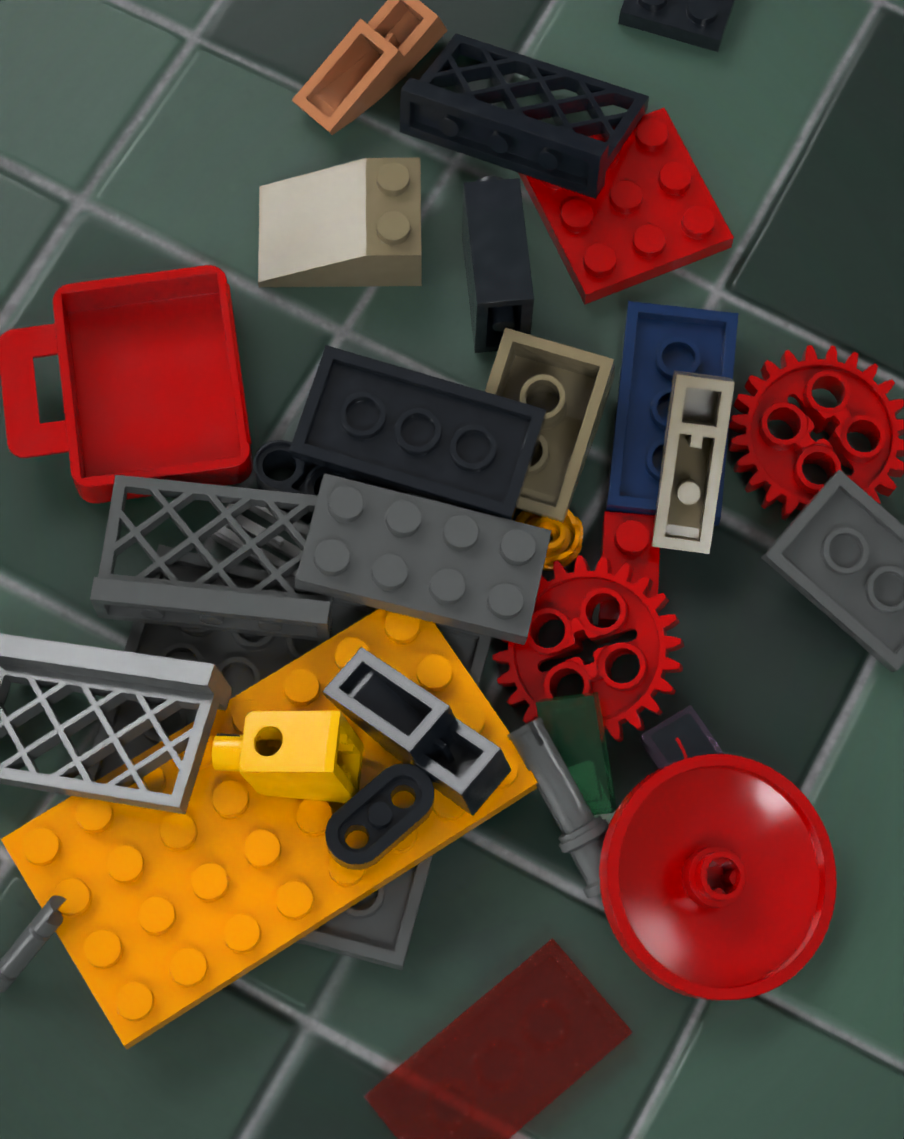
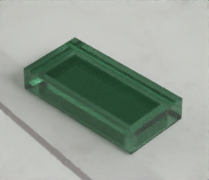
[536,692,617,815]

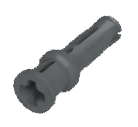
[507,717,609,898]

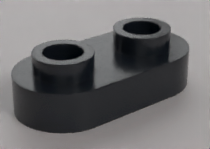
[325,764,434,870]

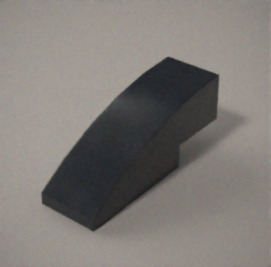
[322,647,512,816]

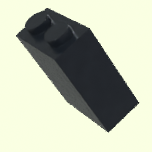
[462,176,534,353]

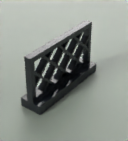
[400,33,649,199]

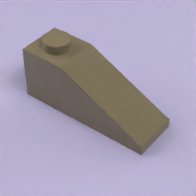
[652,370,735,554]

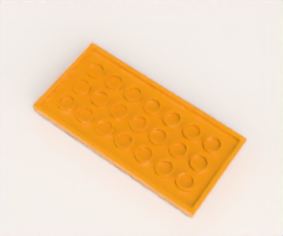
[1,609,538,1050]

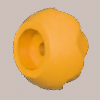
[515,509,583,571]

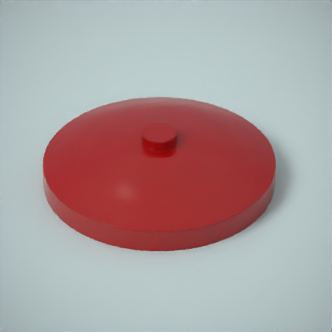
[599,754,837,1001]

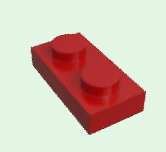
[597,511,660,627]

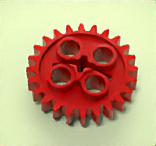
[728,345,904,521]
[492,555,684,747]

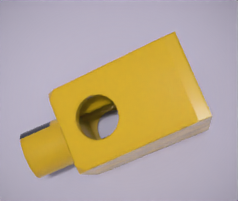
[212,711,364,803]

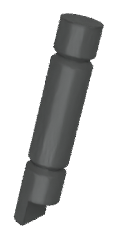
[0,895,66,993]

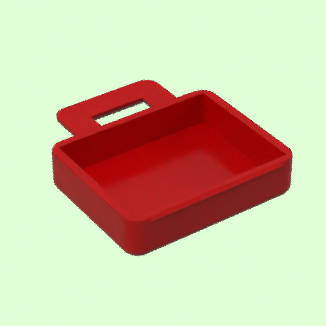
[0,265,253,504]

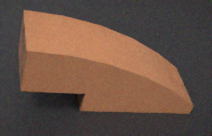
[292,0,448,135]

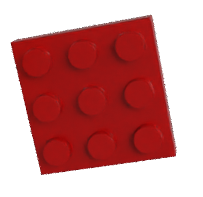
[518,107,734,305]

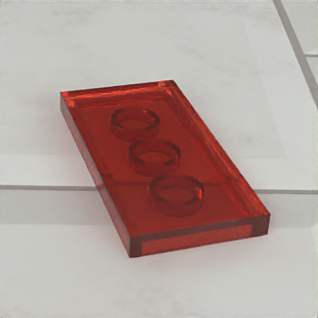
[364,938,632,1139]

